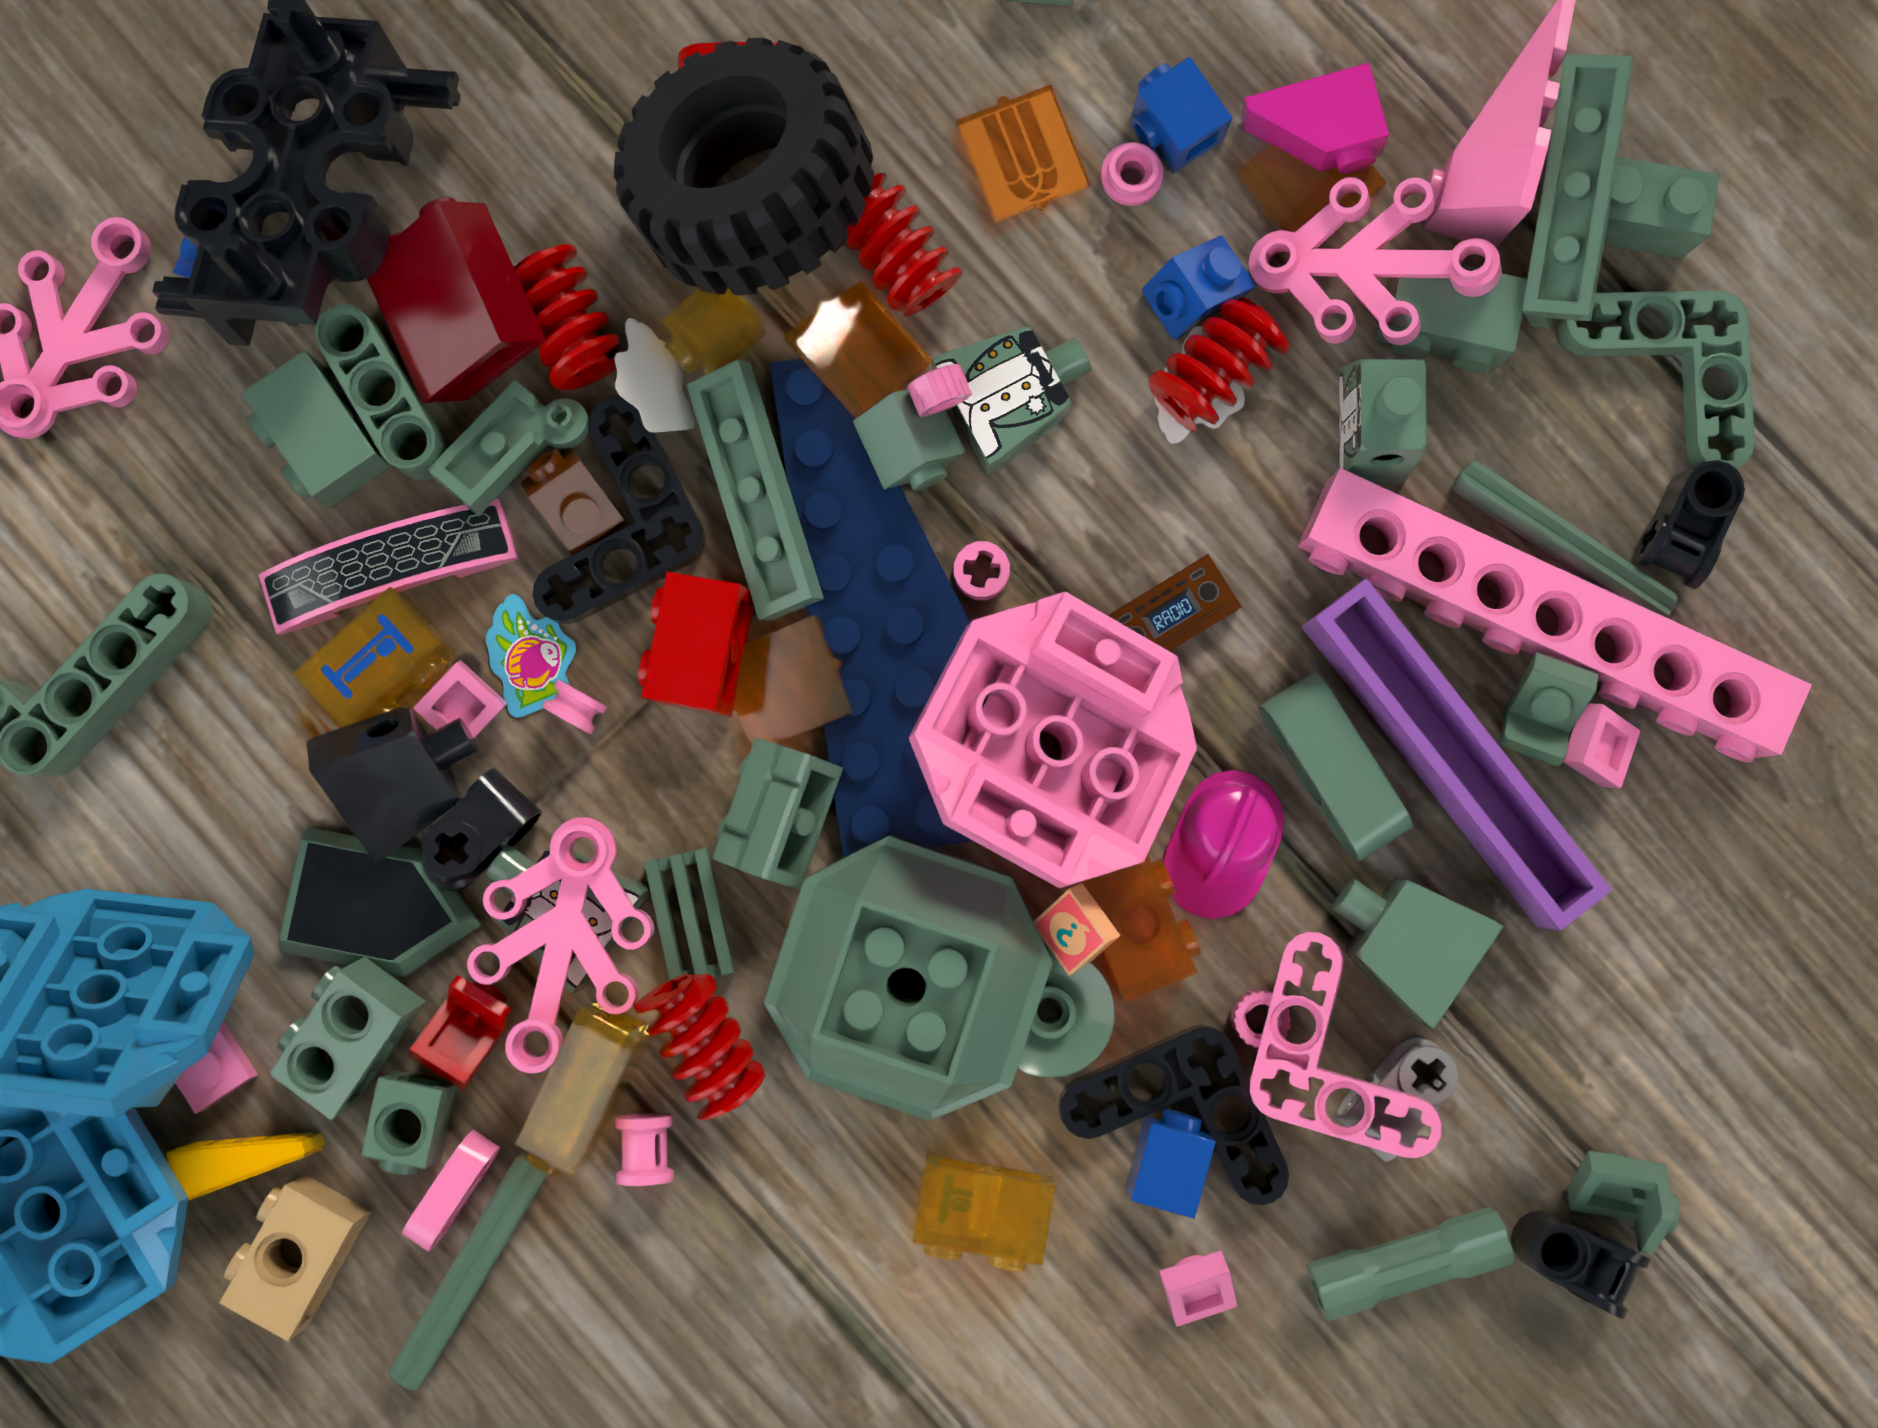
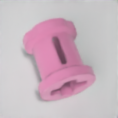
[615,1113,674,1186]

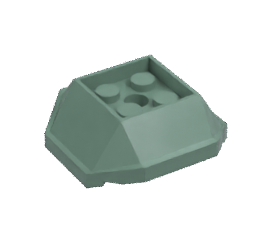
[763,834,1053,1121]

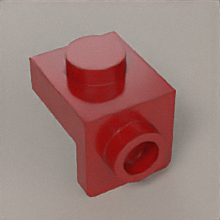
[409,975,511,1091]

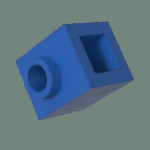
[1131,57,1233,174]
[1125,1109,1216,1219]

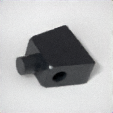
[306,707,478,863]

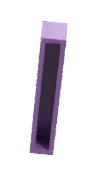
[1301,578,1612,931]

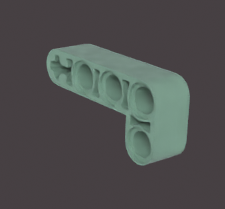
[0,573,212,778]

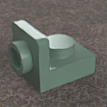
[1500,652,1598,766]

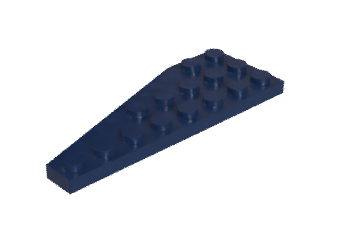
[770,354,973,858]

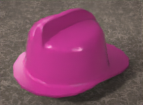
[1162,770,1284,919]

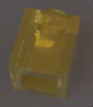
[661,288,766,376]

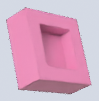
[413,660,508,739]
[1563,703,1640,789]
[175,1022,258,1114]
[1159,1251,1238,1327]

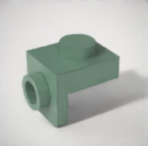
[1567,1150,1680,1254]

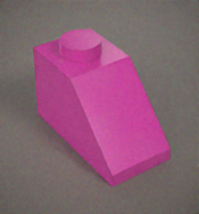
[1241,62,1389,174]

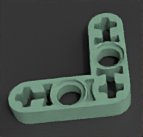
[1556,290,1755,469]

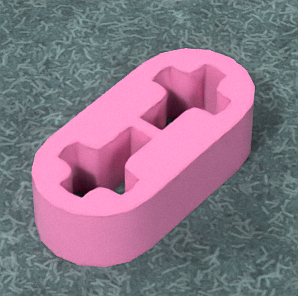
[402,1130,501,1252]

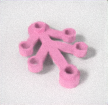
[1249,177,1502,345]
[0,217,170,439]
[467,817,654,1073]

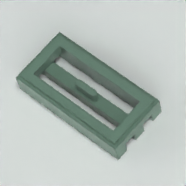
[644,848,736,980]

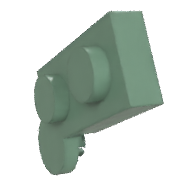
[427,380,589,516]

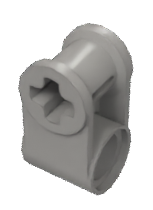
[1335,1036,1459,1162]

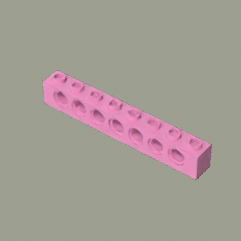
[1297,468,1812,763]

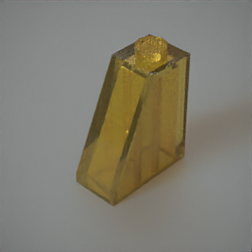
[515,1002,654,1176]

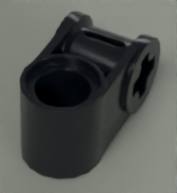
[1634,460,1745,589]
[421,768,542,891]
[1511,1211,1651,1319]

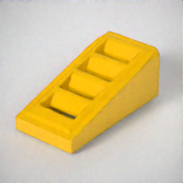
[167,1132,326,1201]

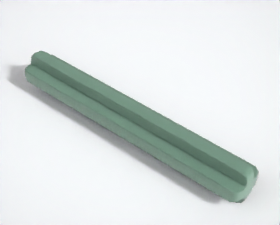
[1452,461,1678,617]
[389,1152,549,1391]

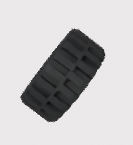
[613,38,874,296]

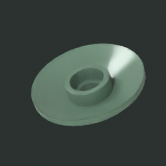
[1017,947,1115,1078]

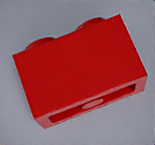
[638,571,754,717]

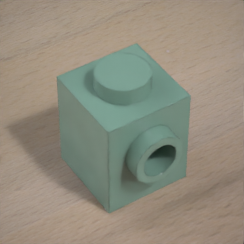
[853,389,966,491]

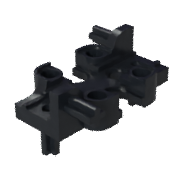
[152,0,461,346]

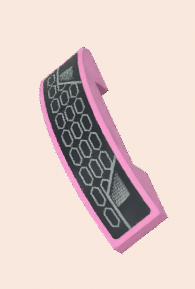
[258,498,519,635]

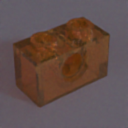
[1072,854,1201,1003]

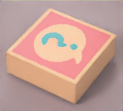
[1033,883,1121,976]

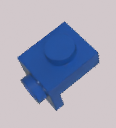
[1142,235,1256,339]

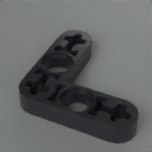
[532,396,706,624]
[1058,1024,1289,1205]

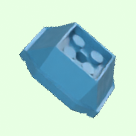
[0,889,254,1119]
[0,1106,189,1364]

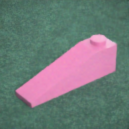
[1420,0,1576,247]

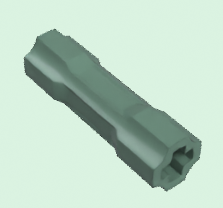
[1306,1207,1514,1322]

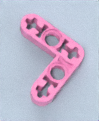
[1250,932,1442,1158]

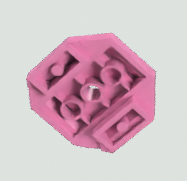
[909,591,1197,888]

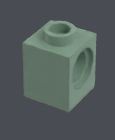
[361,1070,457,1175]

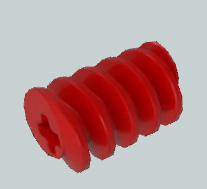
[845,173,963,317]
[514,244,620,390]
[1148,297,1291,432]
[634,973,765,1120]

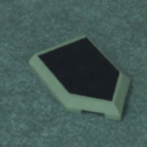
[279,827,482,977]

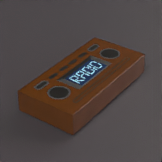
[1108,554,1242,652]

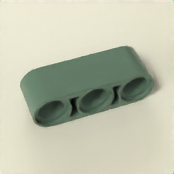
[315,304,450,481]
[1258,672,1413,862]

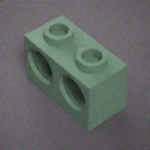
[269,957,426,1121]

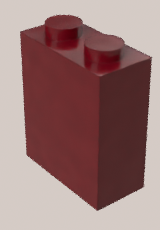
[367,197,547,404]

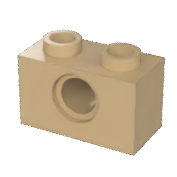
[219,1175,372,1342]

